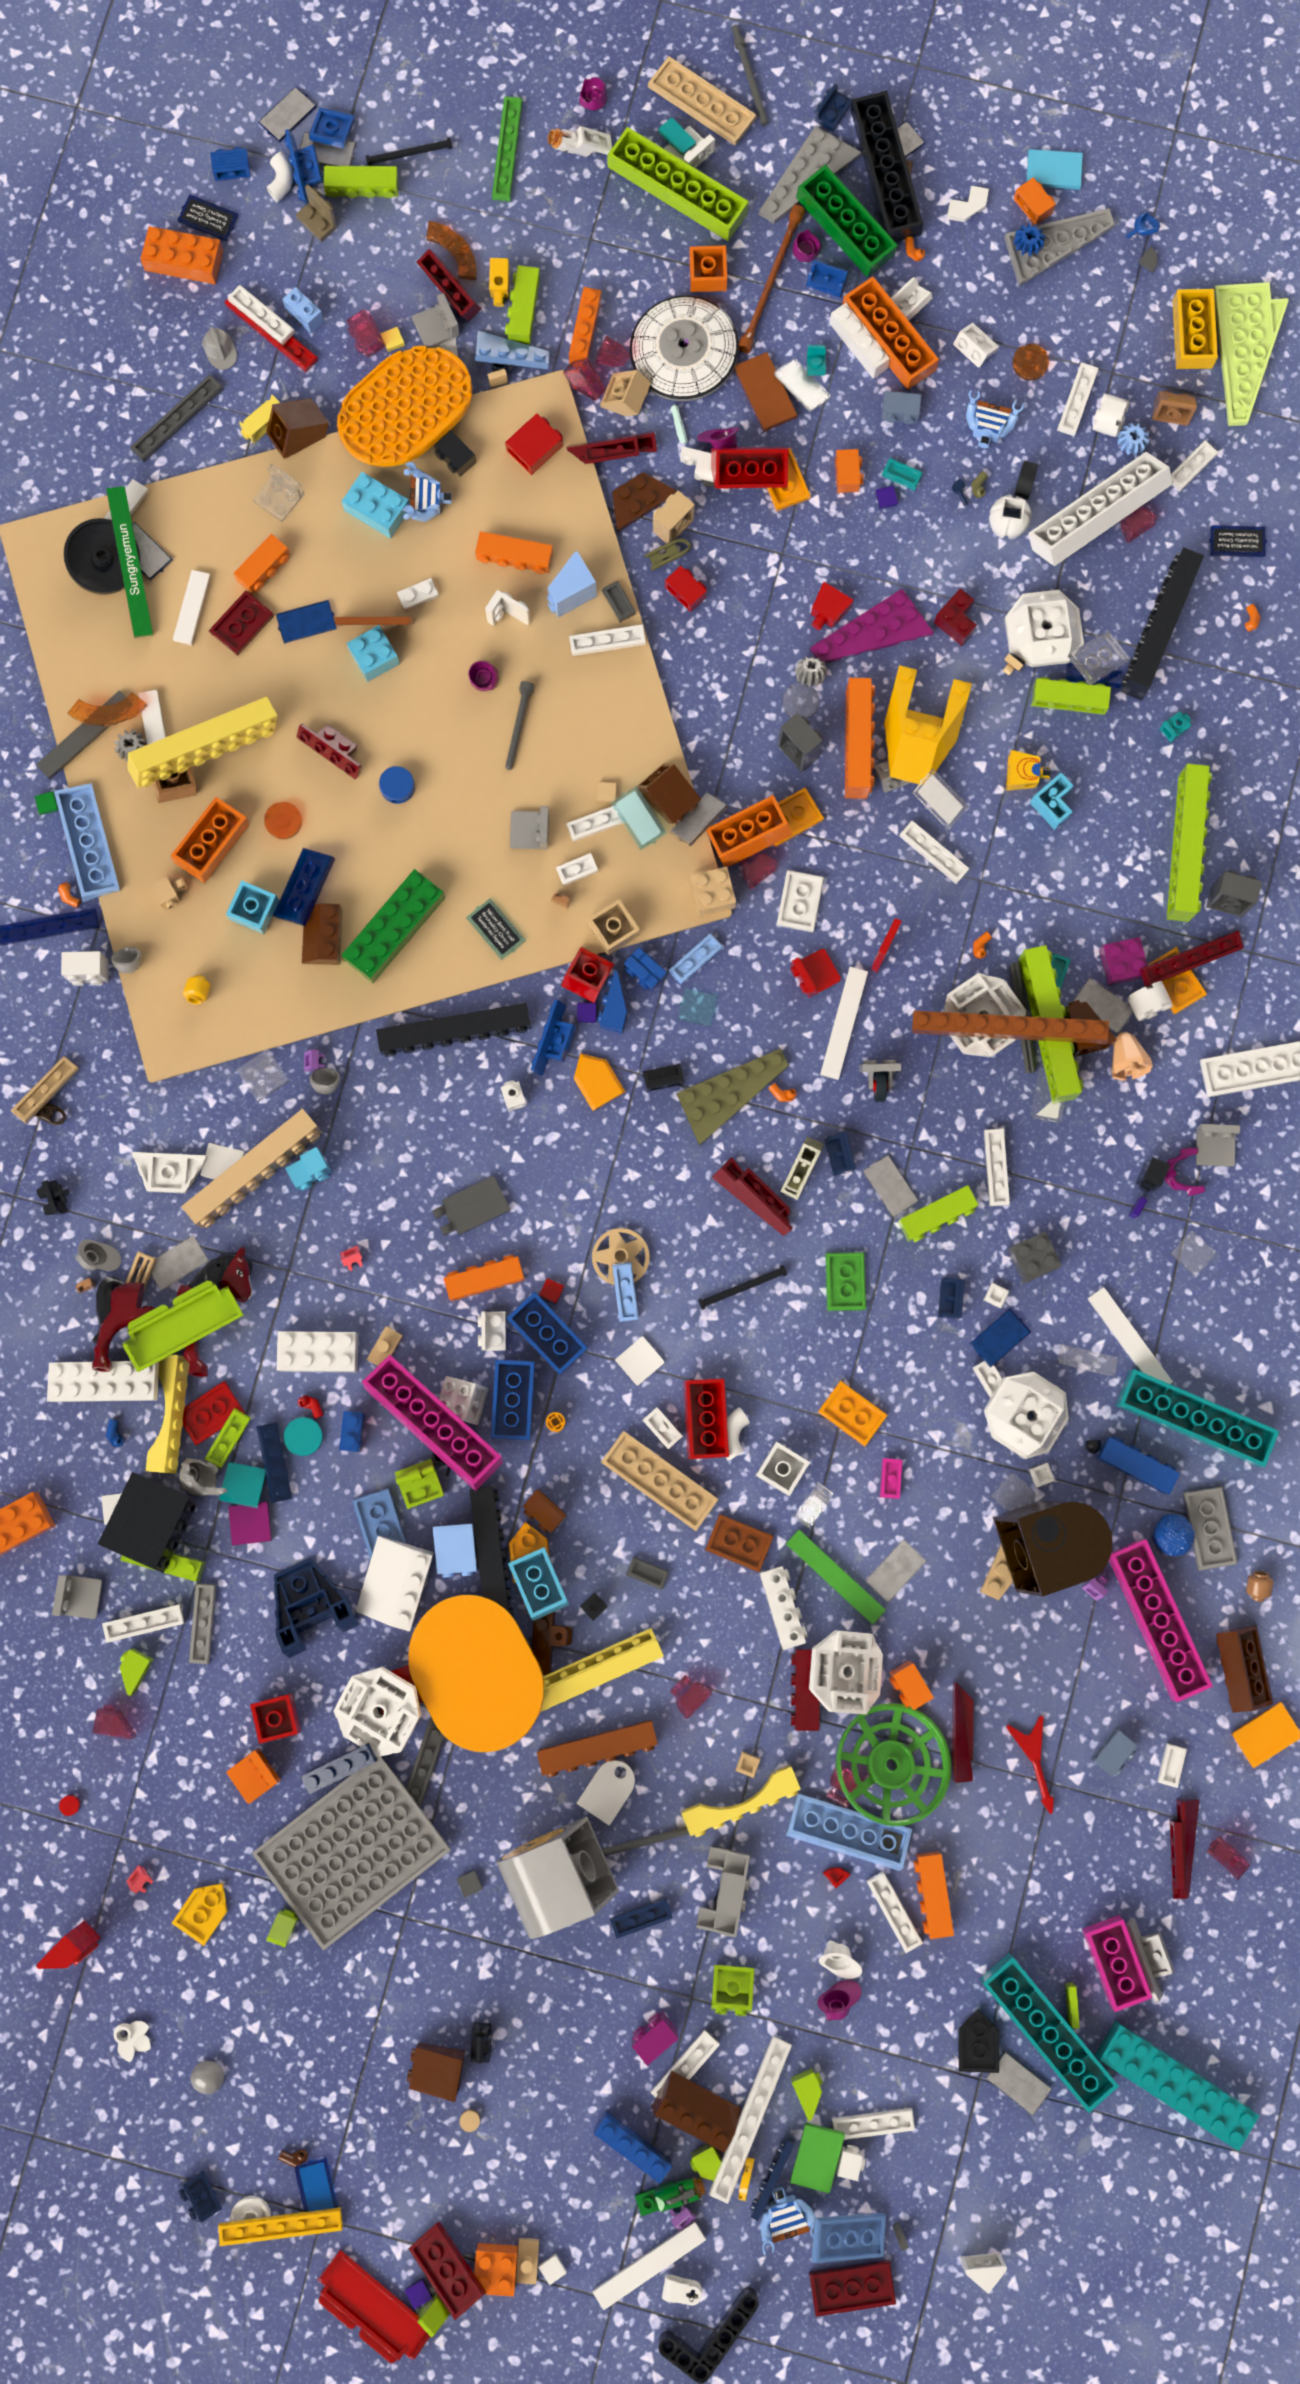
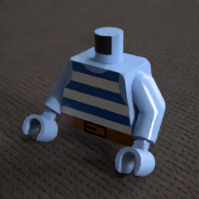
[966,390,1024,448]
[402,462,452,522]
[760,2187,816,2255]

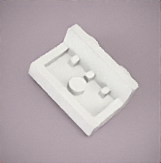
[891,277,933,321]

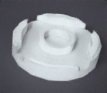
[230,2195,271,2221]

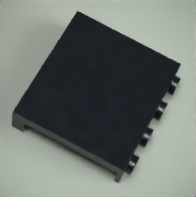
[98,1472,198,1573]

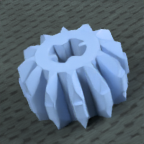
[1117,422,1149,456]

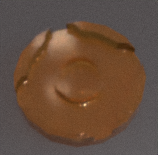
[1012,344,1049,381]
[264,802,302,840]

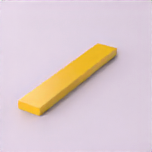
[218,2207,343,2246]

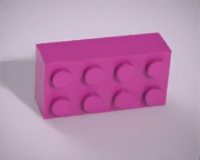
[1082,1915,1152,2012]

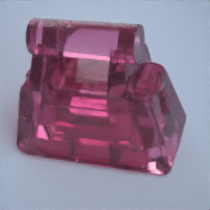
[595,336,630,367]
[1120,507,1157,543]
[738,852,778,889]
[670,1675,713,1719]
[826,1764,864,1808]

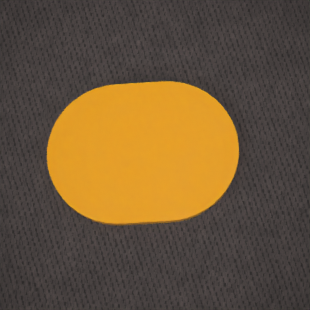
[337,346,472,467]
[408,1595,544,1752]

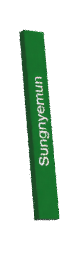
[106,486,153,638]

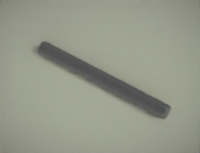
[1009,962,1036,1074]

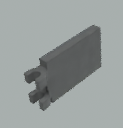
[432,1176,511,1236]

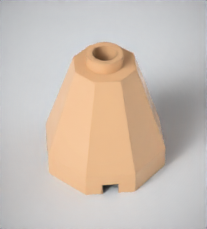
[1111,1032,1153,1081]

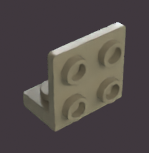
[296,185,337,242]

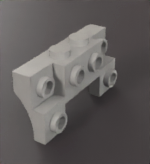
[696,1846,750,1937]

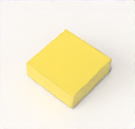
[380,327,405,352]

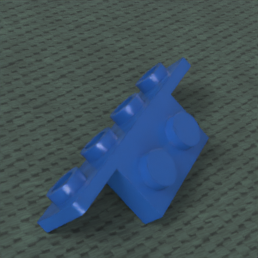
[284,129,323,204]
[531,999,576,1076]

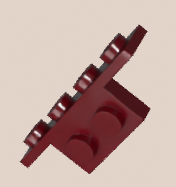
[296,723,361,779]

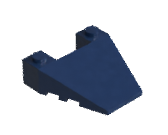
[274,1558,360,1658]

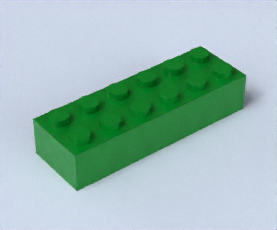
[796,164,898,278]
[341,869,445,983]

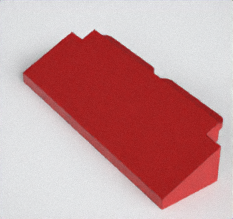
[317,2250,430,2363]

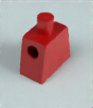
[811,582,854,630]

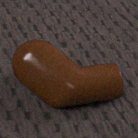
[278,2149,308,2167]

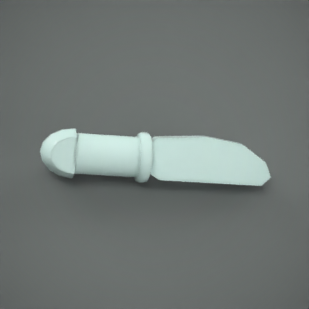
[671,405,688,444]

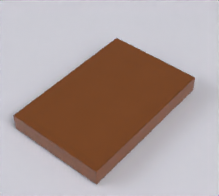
[705,1514,774,1572]

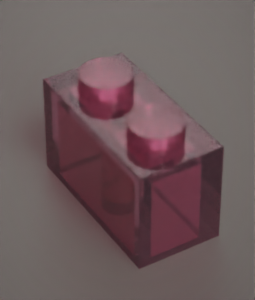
[346,309,386,358]

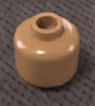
[1246,1571,1274,1602]

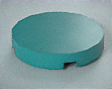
[284,1417,323,1456]

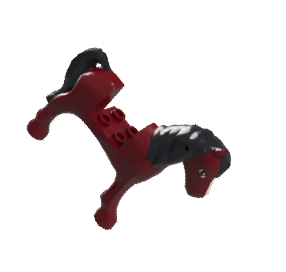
[92,1247,253,1377]

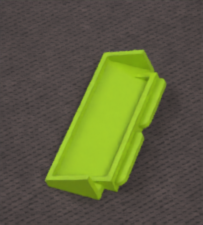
[122,1280,244,1372]

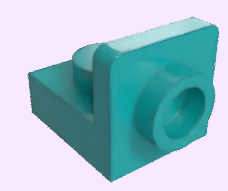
[807,345,826,376]

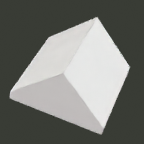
[960,2253,1007,2294]

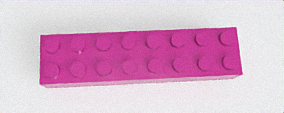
[362,1355,503,1491]
[1109,1539,1213,1702]

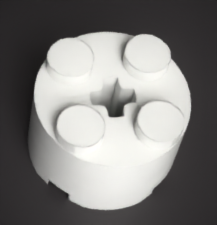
[1092,393,1130,437]
[1127,981,1173,1021]

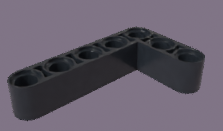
[659,2287,759,2384]

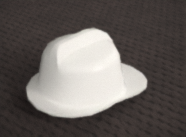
[819,1940,862,1979]

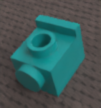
[1159,711,1192,743]

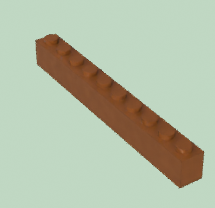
[912,1011,1109,1044]

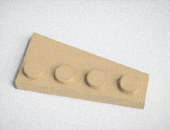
[980,1544,1013,1600]

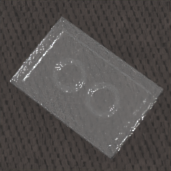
[1068,631,1130,685]

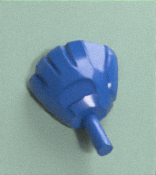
[1126,211,1160,239]

